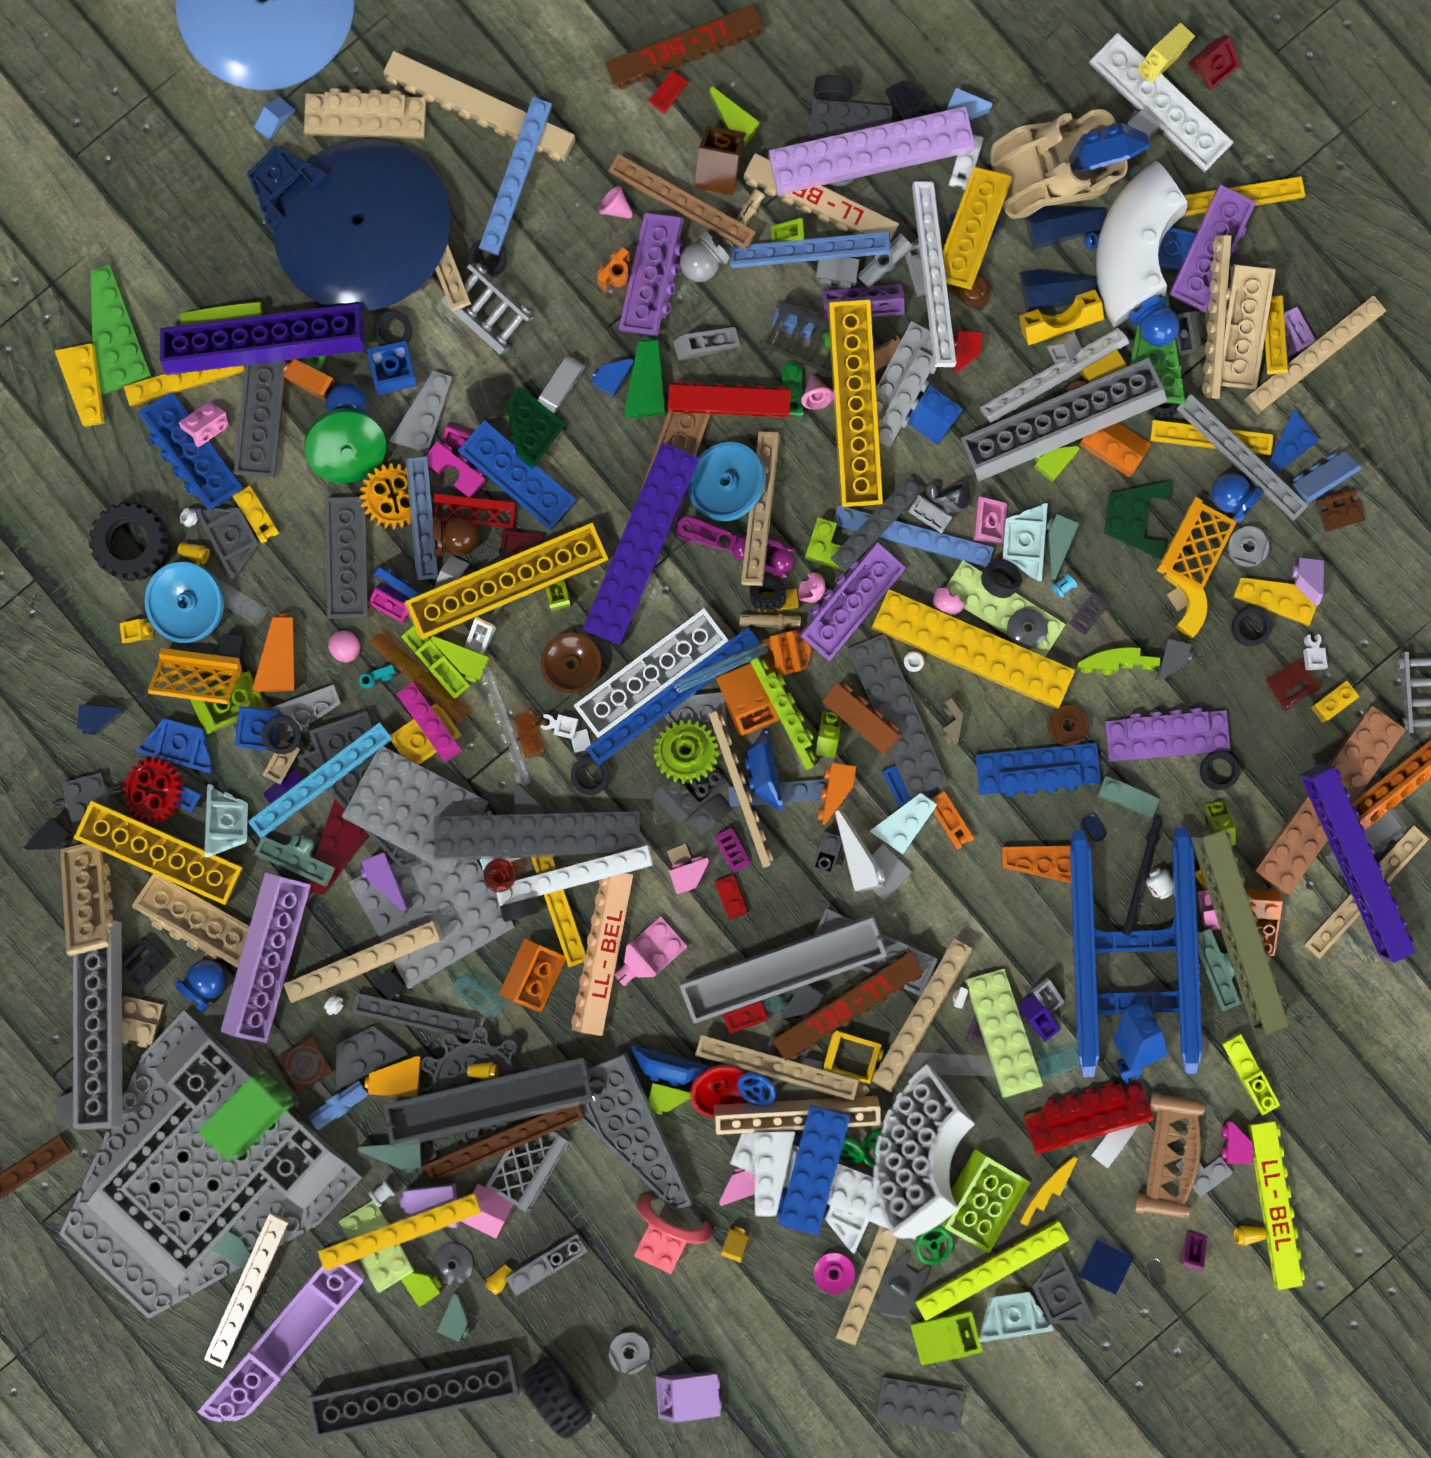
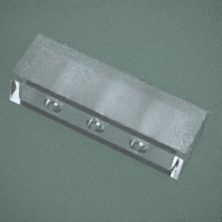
[1324,808,1408,876]

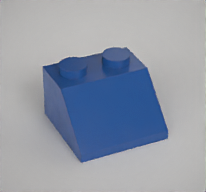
[366,341,417,395]
[908,386,963,445]

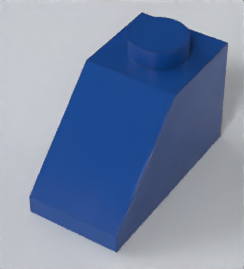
[591,359,634,398]

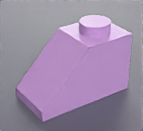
[1292,558,1324,605]

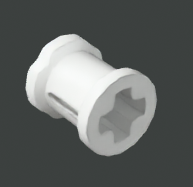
[368,1180,396,1207]

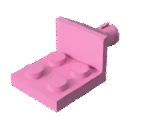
[614,916,688,987]

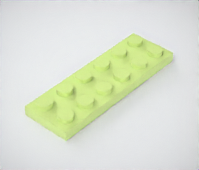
[945,560,1066,657]
[965,969,1043,1098]

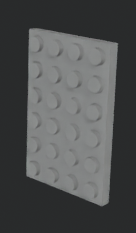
[342,746,488,874]

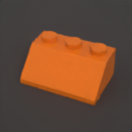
[1079,422,1151,477]
[499,938,566,1013]

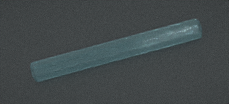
[674,642,768,693]

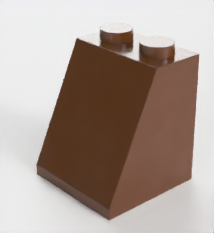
[694,126,746,195]

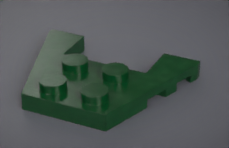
[1104,481,1172,560]

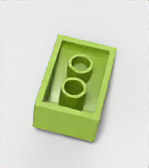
[190,671,266,735]

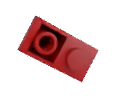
[950,331,982,374]

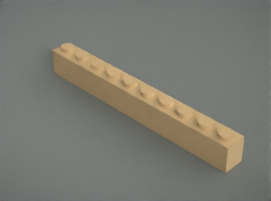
[383,51,575,161]

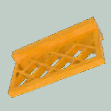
[1157,497,1237,591]
[148,648,242,704]

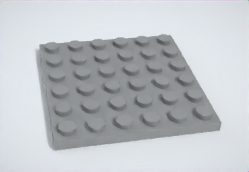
[348,858,515,989]

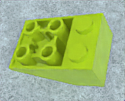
[910,1308,983,1365]

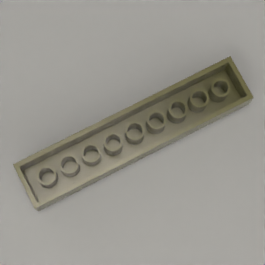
[1191,829,1289,1035]

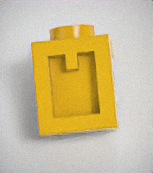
[119,619,154,643]

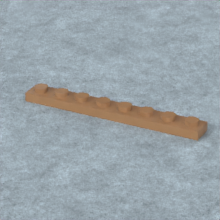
[608,154,756,250]

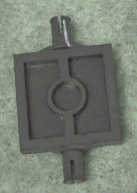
[52,772,122,822]

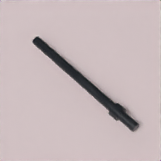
[1122,817,1162,936]

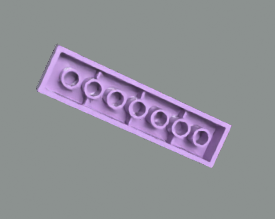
[221,873,311,1043]

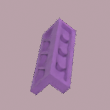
[822,284,905,321]

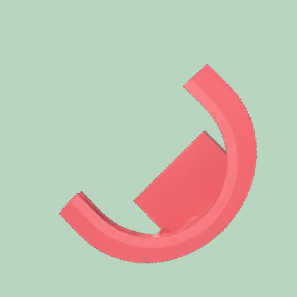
[634,1194,714,1274]

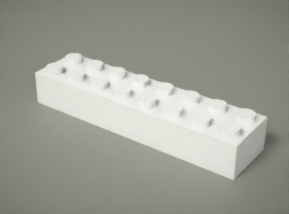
[573,608,729,739]

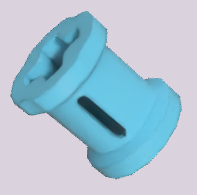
[1050,572,1077,599]

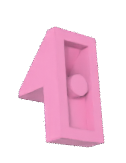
[1196,890,1220,931]

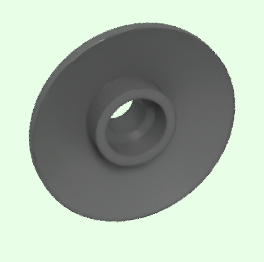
[1007,609,1048,649]
[432,1243,474,1285]

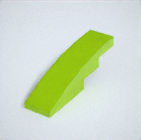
[180,302,263,325]
[401,625,470,699]

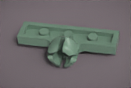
[254,834,335,887]
[1197,928,1241,1012]

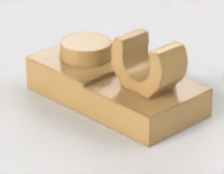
[262,739,300,785]

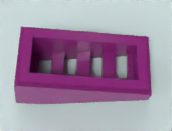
[714,827,751,873]

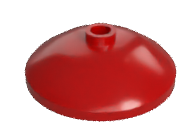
[690,1065,750,1118]

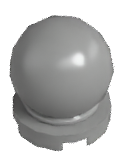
[680,230,731,282]

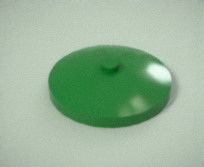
[304,408,386,483]

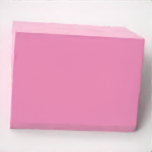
[973,497,1007,543]
[461,1183,513,1239]

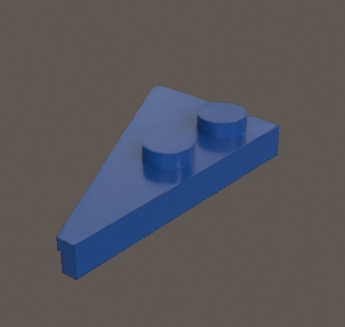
[1267,410,1319,474]

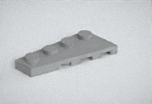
[390,371,453,453]
[268,684,341,747]

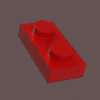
[714,875,748,920]
[723,1001,768,1034]

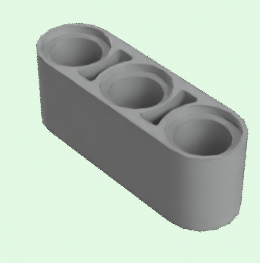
[538,354,586,414]

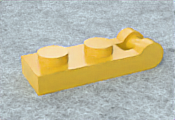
[233,486,279,544]

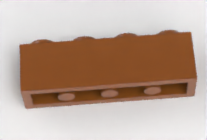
[822,682,903,754]

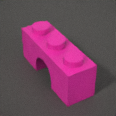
[425,442,486,498]

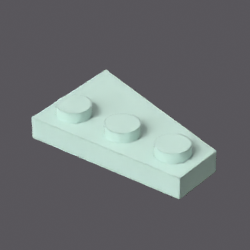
[870,792,938,854]

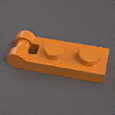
[932,791,974,850]

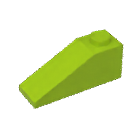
[710,86,760,146]
[431,636,490,683]

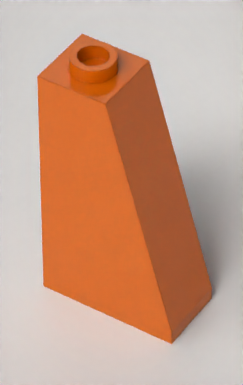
[252,614,294,692]

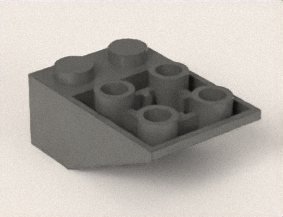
[653,764,727,825]

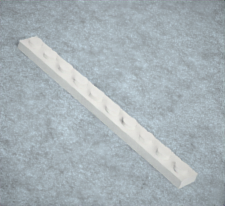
[912,182,956,367]

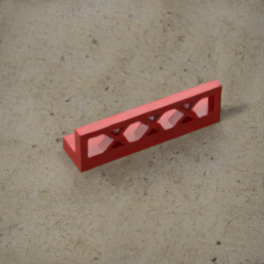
[433,494,516,529]

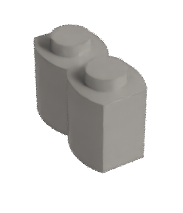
[816,257,859,289]

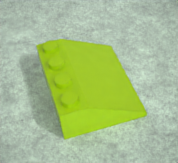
[940,1149,1031,1253]

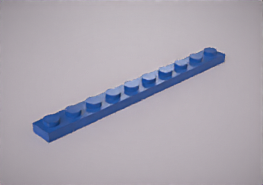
[586,627,760,766]

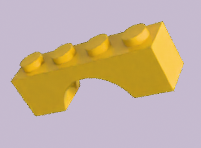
[1019,290,1104,346]

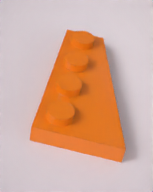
[1002,846,1071,883]

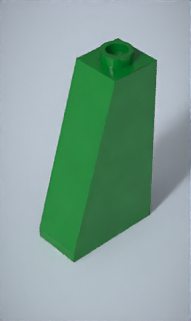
[624,338,665,419]

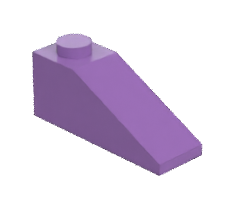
[360,853,409,911]

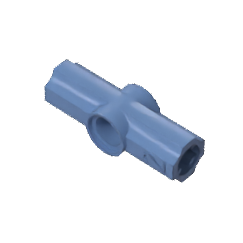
[308,1080,369,1130]

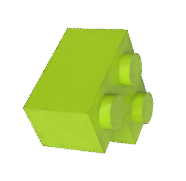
[805,518,843,571]

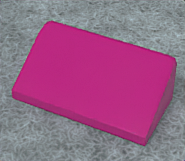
[441,422,475,450]
[368,583,410,623]

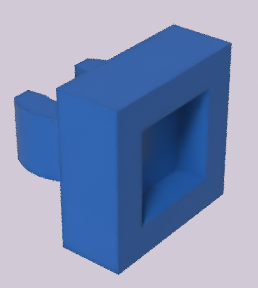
[177,785,202,813]
[1116,1060,1142,1083]

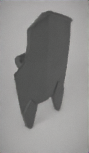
[876,1252,930,1318]

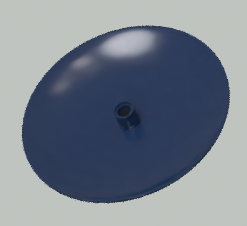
[273,139,451,311]

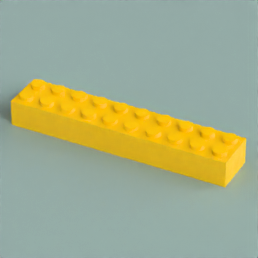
[828,300,883,507]
[404,522,608,640]
[871,589,1075,709]

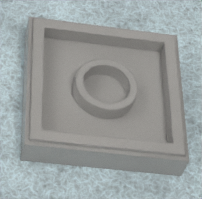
[872,844,912,901]

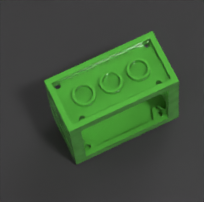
[197,1074,294,1161]

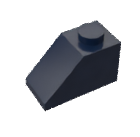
[77,704,124,735]

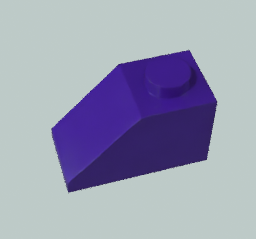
[1017,994,1060,1042]

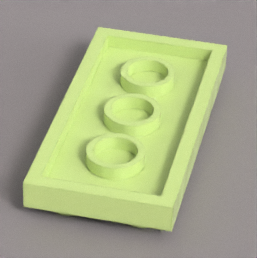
[339,1200,414,1293]

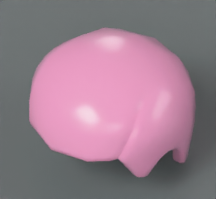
[798,572,826,603]
[933,588,964,616]
[328,630,361,663]

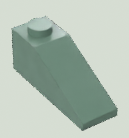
[1046,514,1079,581]
[1096,776,1160,818]
[358,1142,423,1172]
[212,1228,268,1281]

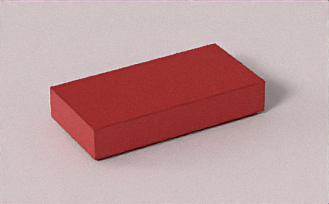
[648,70,688,114]

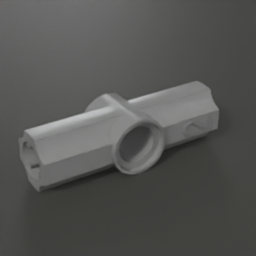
[857,234,913,289]

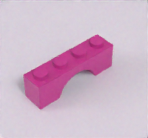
[396,682,462,762]

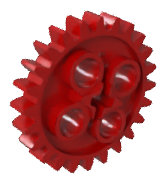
[121,757,185,824]

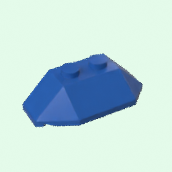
[1068,123,1150,171]
[744,728,783,811]
[630,1044,710,1087]

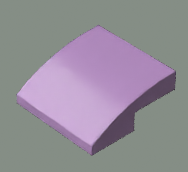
[1284,307,1316,358]

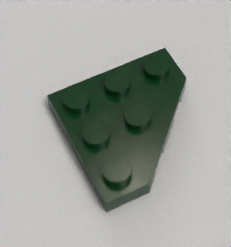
[506,386,566,469]

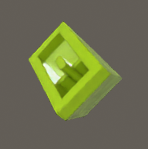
[771,218,804,243]
[546,580,571,611]

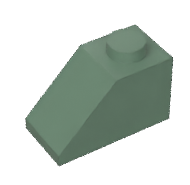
[437,1292,470,1342]

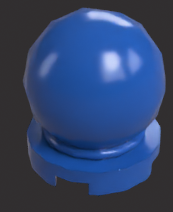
[1129,295,1179,347]
[326,383,366,412]
[1211,473,1264,524]
[174,960,226,1012]

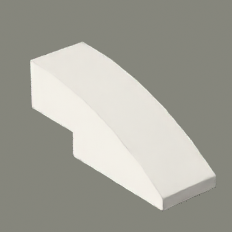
[1090,1125,1138,1168]

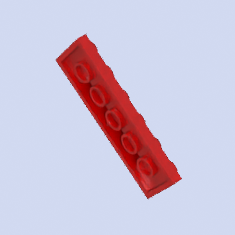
[1023,1082,1154,1155]

